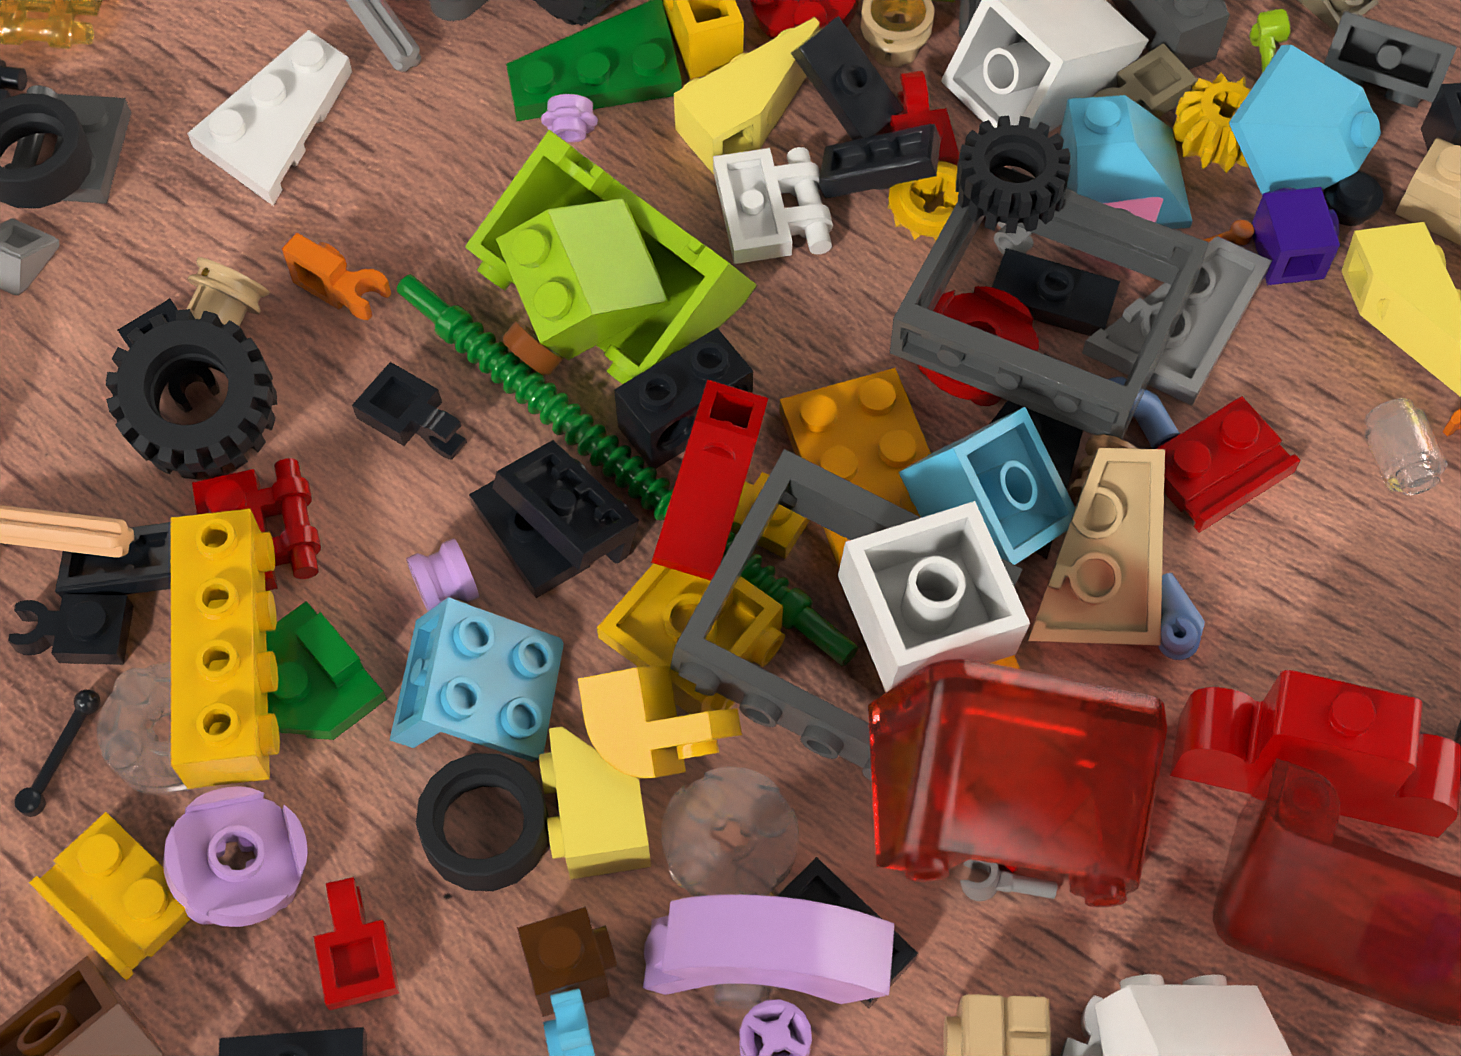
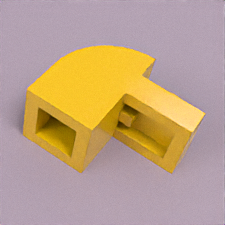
[578,665,742,778]

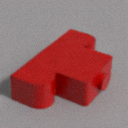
[1170,670,1461,838]

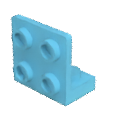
[390,597,564,762]

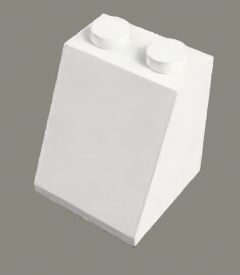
[941,0,1149,132]
[1095,974,1292,1056]

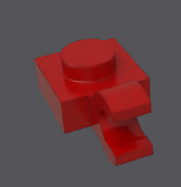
[889,70,959,166]
[313,877,400,1011]

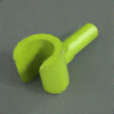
[1250,9,1290,73]

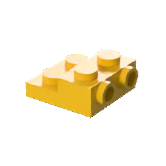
[597,563,785,714]

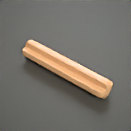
[0,505,134,558]

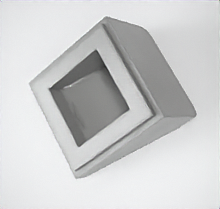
[0,218,59,295]

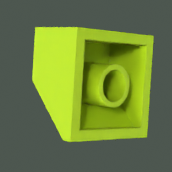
[496,198,672,360]

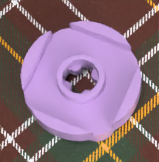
[163,786,308,927]

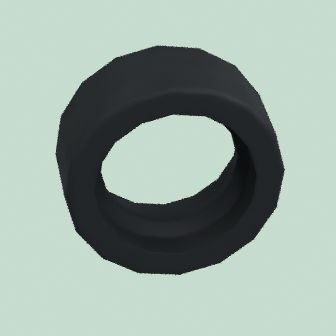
[0,94,93,208]
[416,753,549,892]

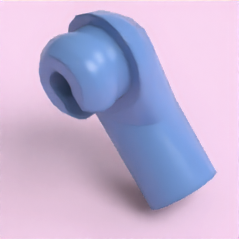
[1108,377,1180,449]
[1158,573,1205,660]

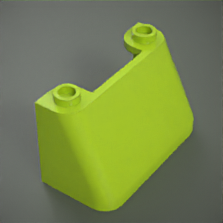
[465,130,758,384]

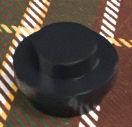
[1323,171,1383,226]

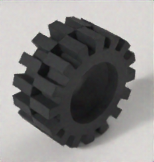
[956,116,1071,233]

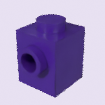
[1252,187,1340,285]

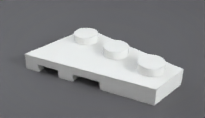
[188,30,352,205]

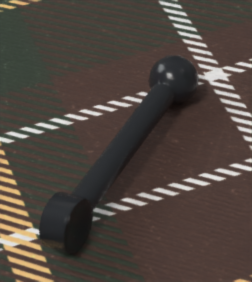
[14,689,101,817]

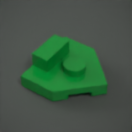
[266,601,387,740]

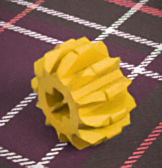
[1173,72,1251,173]

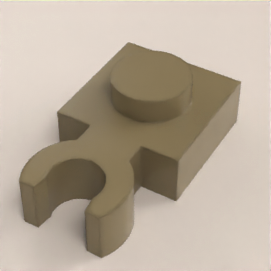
[1093,43,1198,118]

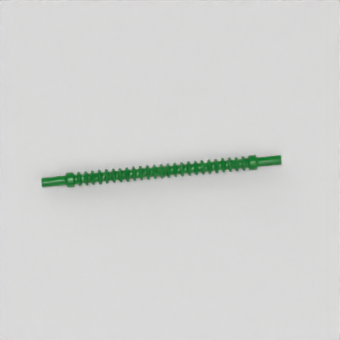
[397,274,859,667]

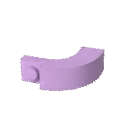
[643,895,894,1004]

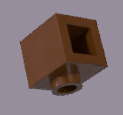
[517,907,618,1017]

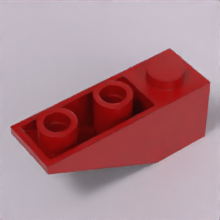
[651,379,769,581]

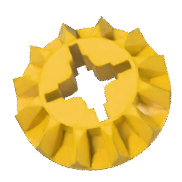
[888,161,959,241]

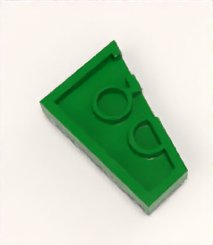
[506,0,682,121]

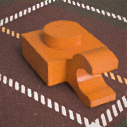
[282,232,392,320]

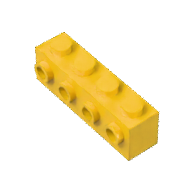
[171,509,280,789]

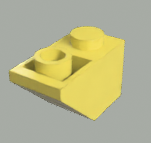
[539,727,651,879]

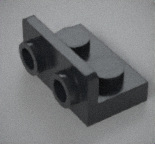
[493,440,639,571]

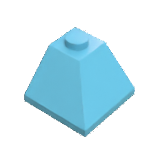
[1229,45,1382,195]
[1060,95,1192,229]
[898,407,1075,565]

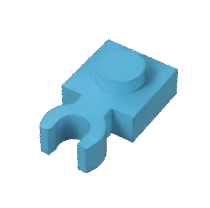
[543,988,595,1056]

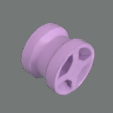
[406,538,479,611]
[740,999,812,1056]

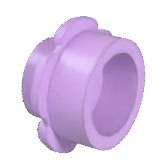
[541,94,598,142]

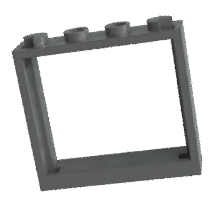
[890,166,1209,439]
[670,449,1022,793]

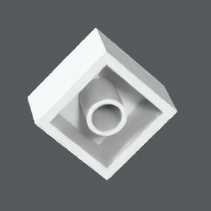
[838,501,1030,697]

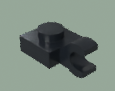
[352,362,467,460]

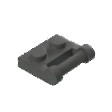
[4,85,132,204]

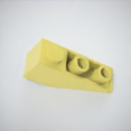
[674,17,820,175]
[1341,222,1461,397]

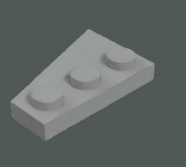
[1082,236,1272,406]

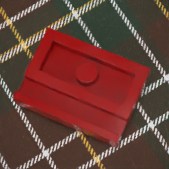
[1157,396,1301,533]

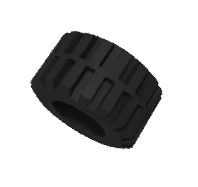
[106,309,277,479]

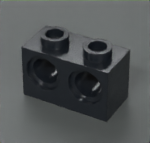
[614,328,753,468]

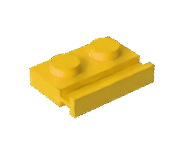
[29,812,191,981]

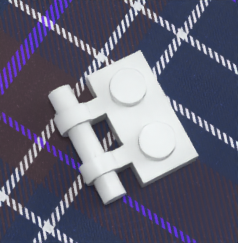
[713,147,833,264]

